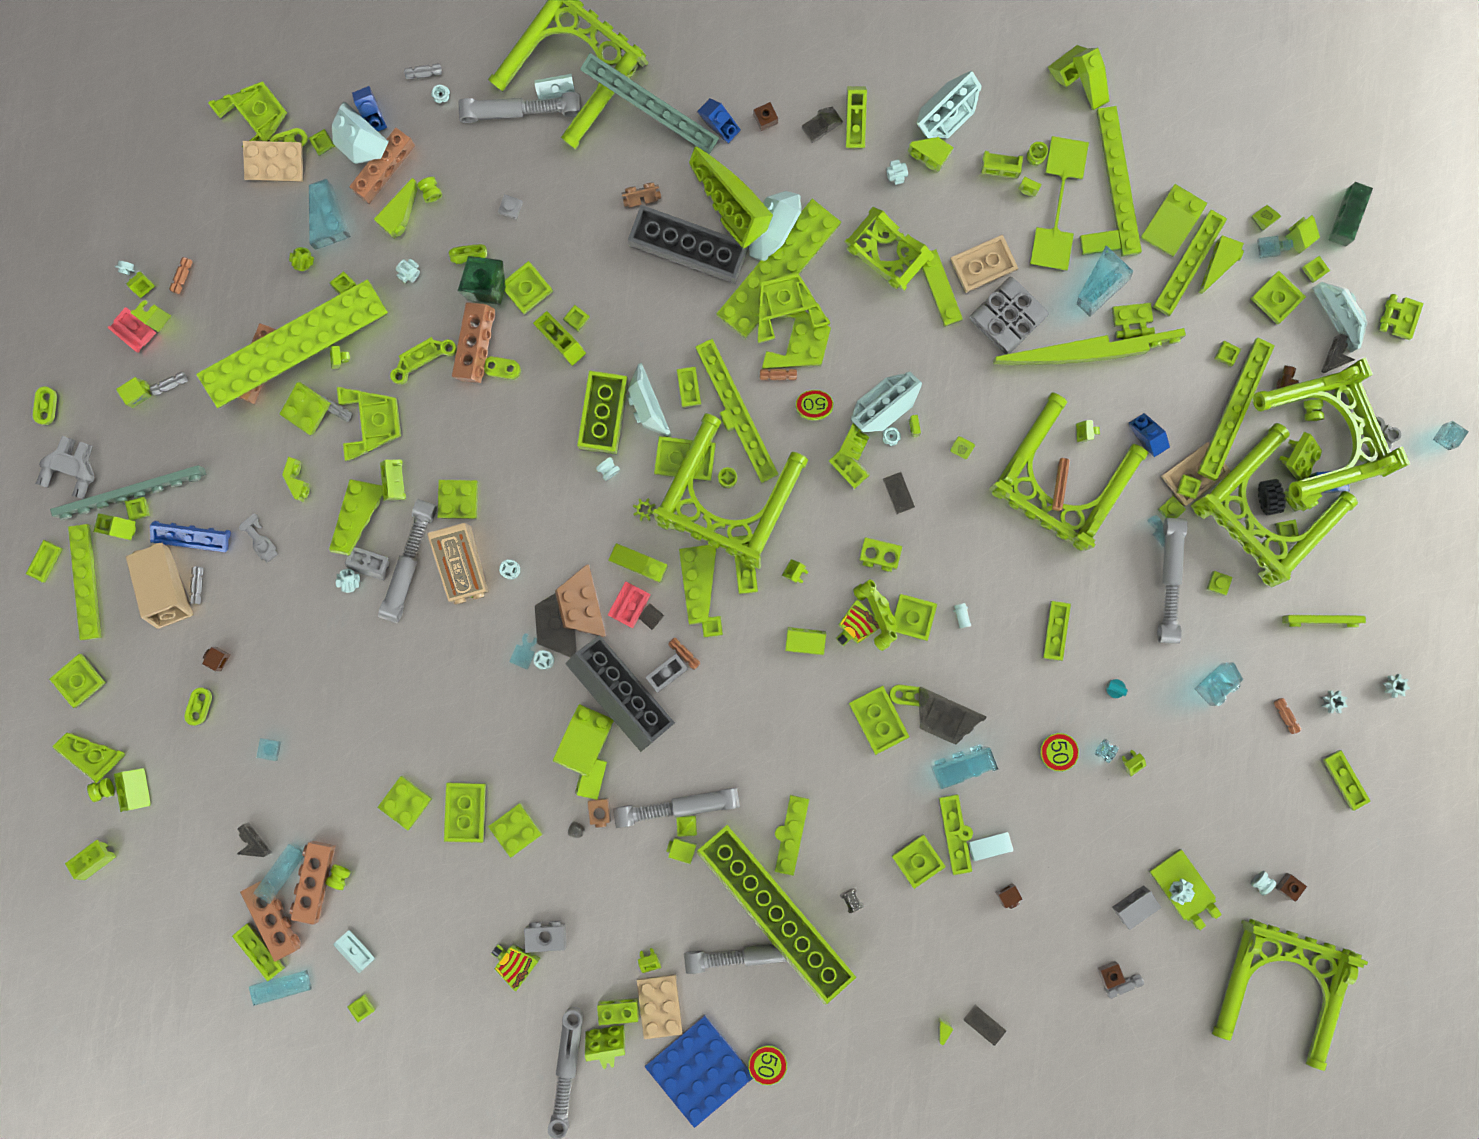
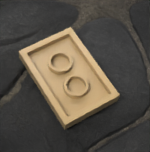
[243,141,303,181]
[950,235,1019,293]
[1161,442,1231,507]
[637,974,683,1039]

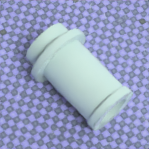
[953,603,971,628]

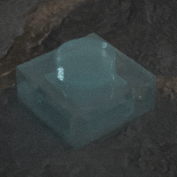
[256,738,281,761]

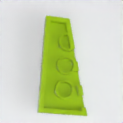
[329,479,383,556]
[679,545,717,625]

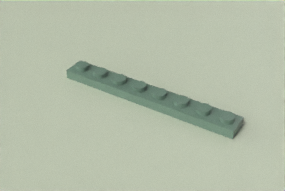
[580,53,719,154]
[50,465,206,520]

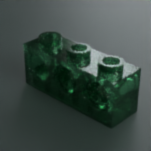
[1328,182,1373,246]

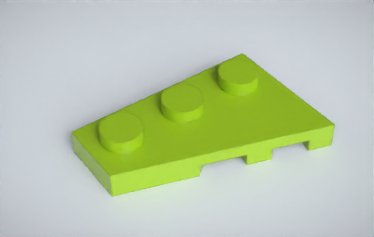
[52,733,125,783]

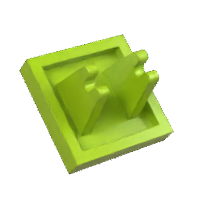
[1279,432,1322,481]
[585,1025,625,1069]

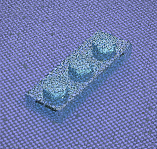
[253,844,304,904]
[249,970,312,1006]

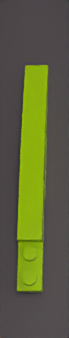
[993,328,1186,365]

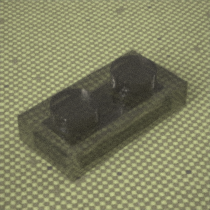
[883,472,915,515]
[963,1004,1006,1046]

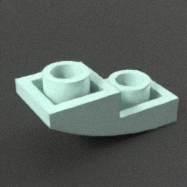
[968,832,1013,862]

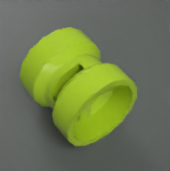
[1026,142,1048,166]
[417,177,442,203]
[1303,399,1325,421]
[718,467,737,488]
[87,778,115,802]
[325,864,351,890]

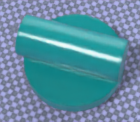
[1106,679,1128,698]

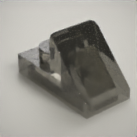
[802,106,843,143]
[1321,334,1355,373]
[237,823,272,857]

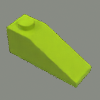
[1072,48,1110,110]
[846,86,867,148]
[374,178,418,239]
[1198,235,1244,294]
[533,311,586,366]
[608,543,668,584]

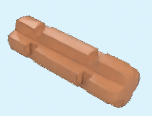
[169,257,192,294]
[760,369,797,380]
[668,638,700,669]
[1274,698,1301,734]

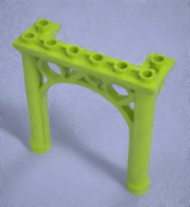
[488,0,649,149]
[1253,357,1410,501]
[989,392,1149,551]
[653,413,808,569]
[1190,423,1358,588]
[1212,918,1368,1071]

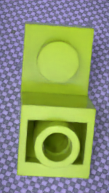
[282,457,310,502]

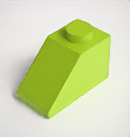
[93,513,136,540]

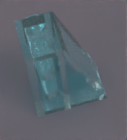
[309,178,351,250]
[1077,246,1133,317]
[931,744,999,789]

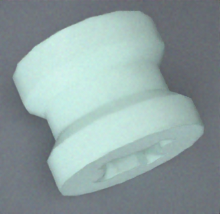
[596,457,620,481]
[499,559,520,579]
[534,650,555,670]
[1251,871,1276,896]

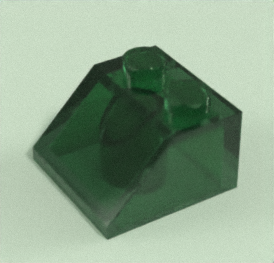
[458,256,506,305]

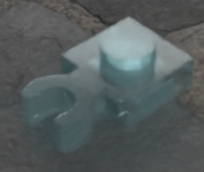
[509,633,538,670]

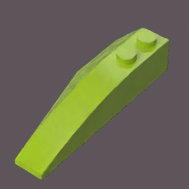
[689,147,773,248]

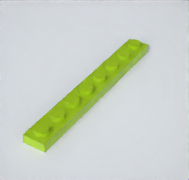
[1096,106,1142,257]
[1197,337,1275,481]
[695,339,779,484]

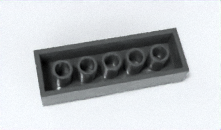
[628,205,748,284]
[565,635,675,752]

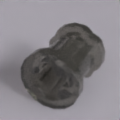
[840,888,864,914]

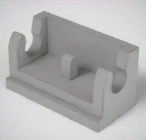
[345,547,390,581]
[1112,885,1161,930]

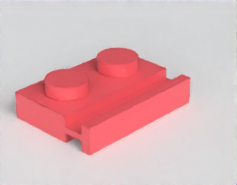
[107,307,157,353]
[608,581,651,628]

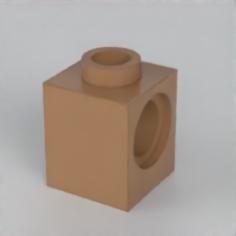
[588,798,611,828]

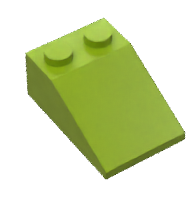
[1141,184,1208,257]
[553,704,614,777]

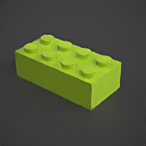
[577,371,629,455]

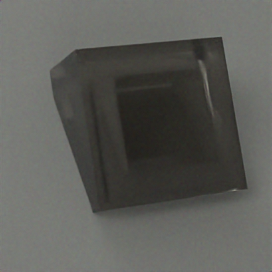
[638,603,665,630]

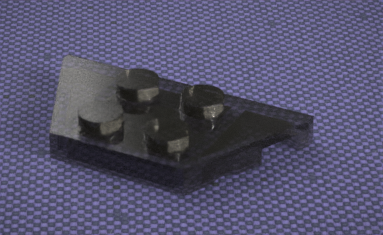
[535,593,577,657]
[919,686,987,745]

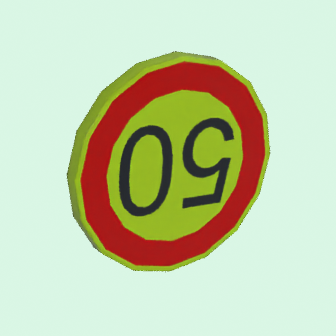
[796,390,834,420]
[1040,733,1079,772]
[748,1045,787,1085]

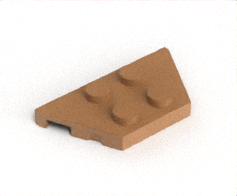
[555,565,606,637]

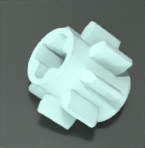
[886,159,908,185]
[396,258,420,283]
[335,569,360,593]
[1383,674,1410,698]
[1322,690,1348,713]
[1169,879,1195,905]

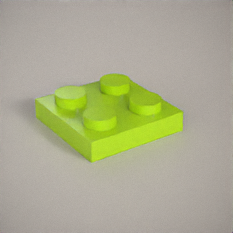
[499,261,553,315]
[1250,271,1306,325]
[279,382,331,435]
[437,480,478,519]
[894,594,937,641]
[49,654,106,708]
[377,776,432,830]
[488,803,542,858]
[892,834,946,889]

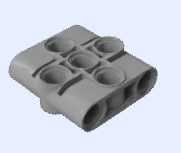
[969,277,1049,354]

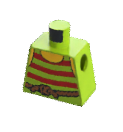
[836,599,880,646]
[491,944,541,991]

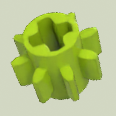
[289,247,314,271]
[633,498,656,522]

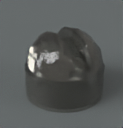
[568,821,585,838]

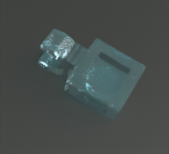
[1257,236,1293,258]
[1147,515,1165,547]

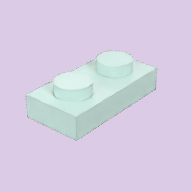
[534,74,575,101]
[333,930,375,973]

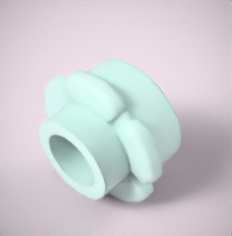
[431,85,450,103]
[115,260,135,275]
[882,427,901,446]

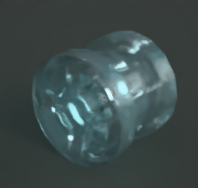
[1095,739,1119,763]

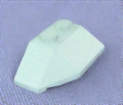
[917,71,982,139]
[332,102,388,164]
[749,191,801,261]
[1312,282,1367,353]
[626,363,671,437]
[851,372,922,432]

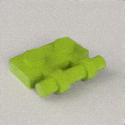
[1379,294,1424,340]
[1112,303,1155,339]

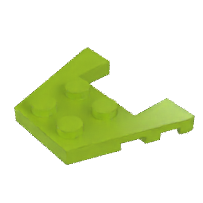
[208,81,287,147]
[757,273,830,343]
[762,311,831,369]
[337,387,401,461]

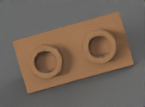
[622,182,661,208]

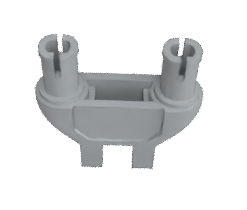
[35,436,94,499]

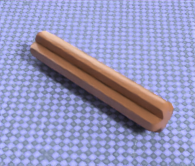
[1052,458,1070,511]

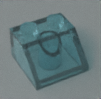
[1195,662,1243,706]

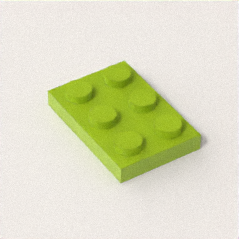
[654,436,716,481]
[849,686,910,755]
[444,783,486,843]

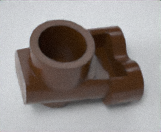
[1276,365,1299,389]

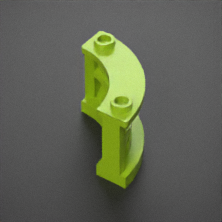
[844,207,935,291]

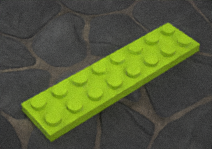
[716,199,841,339]

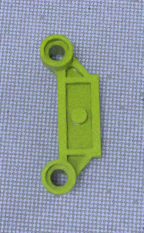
[390,337,457,384]
[853,579,898,651]

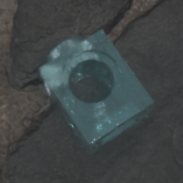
[1433,421,1469,450]

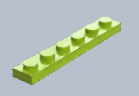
[1153,209,1227,316]
[68,524,102,640]

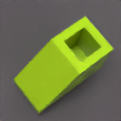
[908,137,954,172]
[1285,215,1320,254]

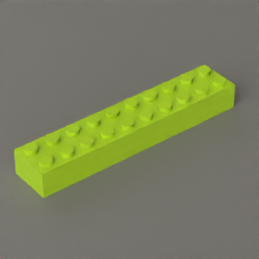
[196,279,388,409]
[696,825,857,1005]

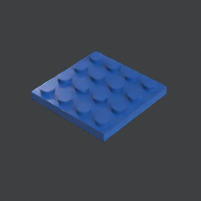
[645,1015,753,1128]

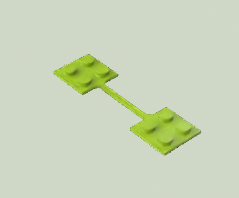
[1030,136,1089,271]

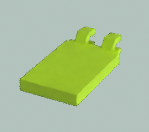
[1149,849,1222,930]

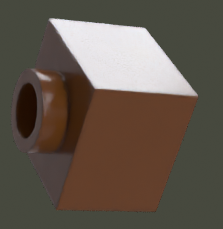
[753,102,778,131]
[202,647,231,671]
[1276,873,1307,902]
[995,883,1023,909]
[1097,961,1126,989]

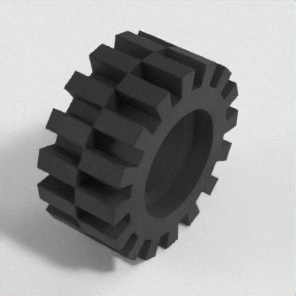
[1258,479,1286,515]

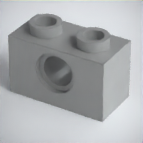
[645,654,688,693]
[524,921,567,953]

